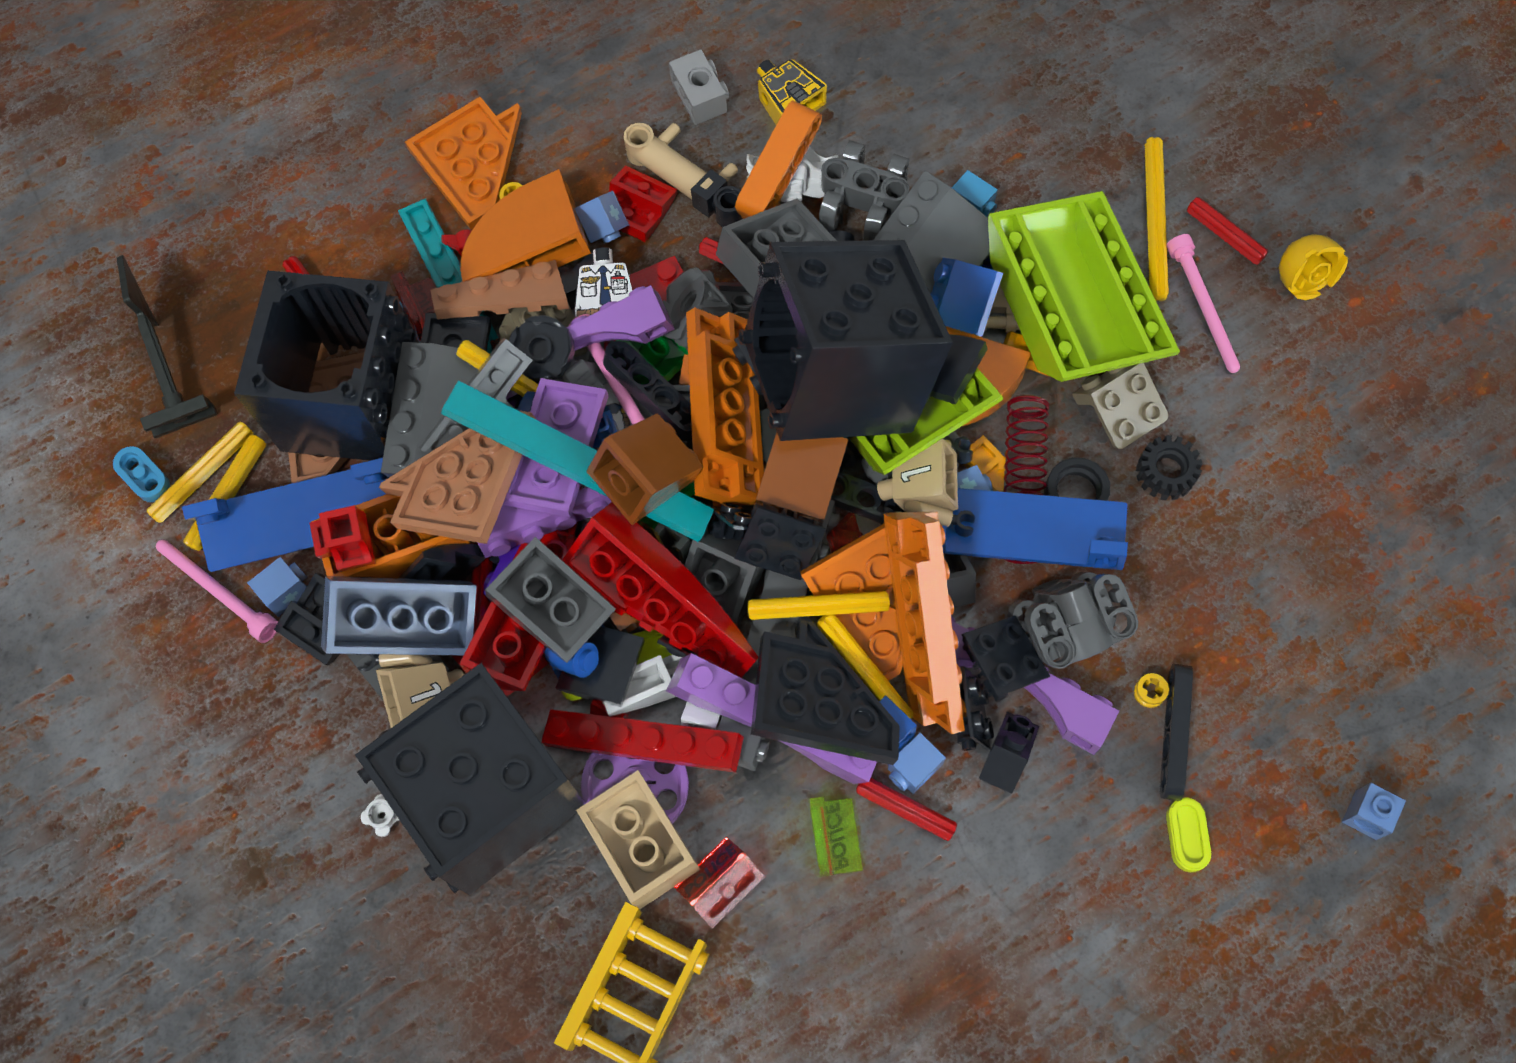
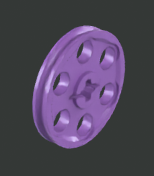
[581,753,689,824]

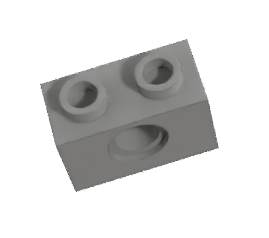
[669,50,729,125]

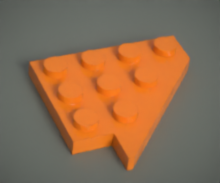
[405,97,522,230]
[800,523,903,681]

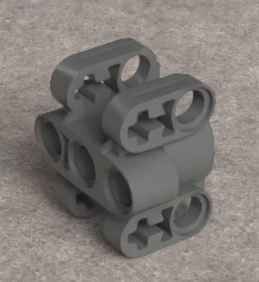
[819,140,910,241]
[1007,572,1138,669]

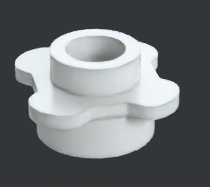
[361,794,400,837]

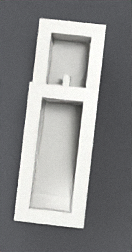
[603,655,683,716]

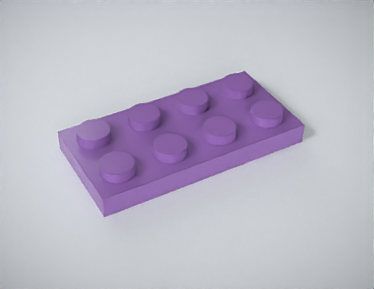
[503,378,608,518]

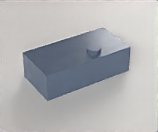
[321,576,476,655]

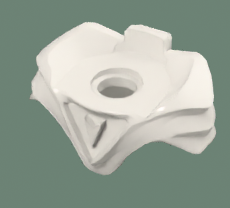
[746,146,838,202]

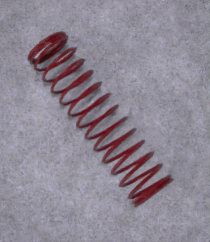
[1003,395,1050,564]

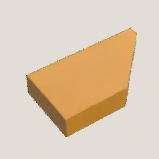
[963,435,1006,492]

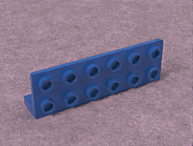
[182,458,389,572]
[942,488,1128,570]

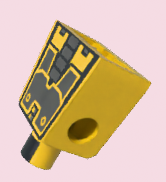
[757,59,827,125]

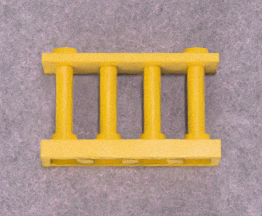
[554,902,709,1063]

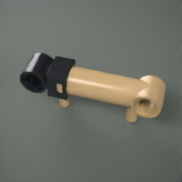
[624,123,743,227]

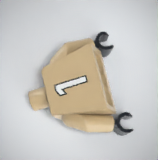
[877,436,975,537]
[356,654,464,737]

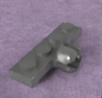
[419,338,533,454]

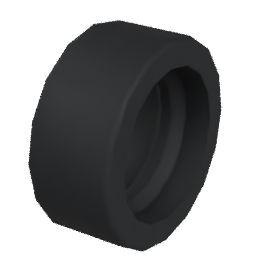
[1044,457,1110,501]

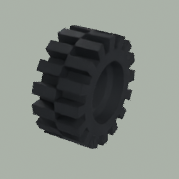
[1136,435,1203,500]

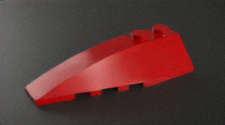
[562,502,758,678]
[459,521,579,691]

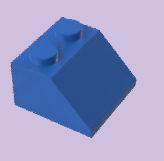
[930,257,1003,337]

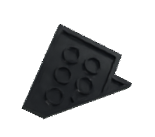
[750,616,900,765]

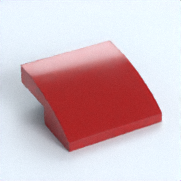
[609,165,678,242]

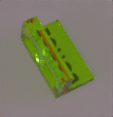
[809,797,863,877]

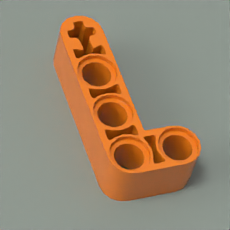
[735,100,822,219]

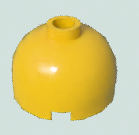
[1279,234,1348,300]

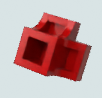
[309,505,376,572]

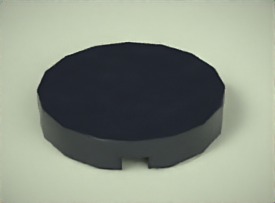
[509,315,575,383]

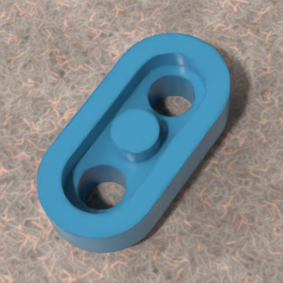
[113,446,170,502]

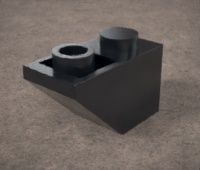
[979,712,1039,794]

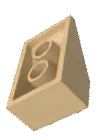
[576,770,700,909]

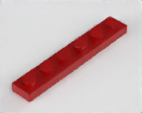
[541,709,744,773]

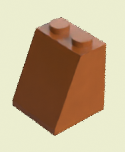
[586,413,704,525]
[756,432,848,524]

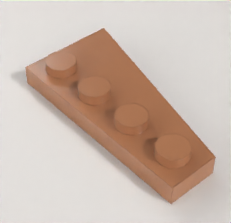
[430,260,569,319]

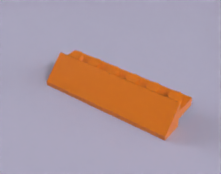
[686,307,764,507]
[883,511,966,734]

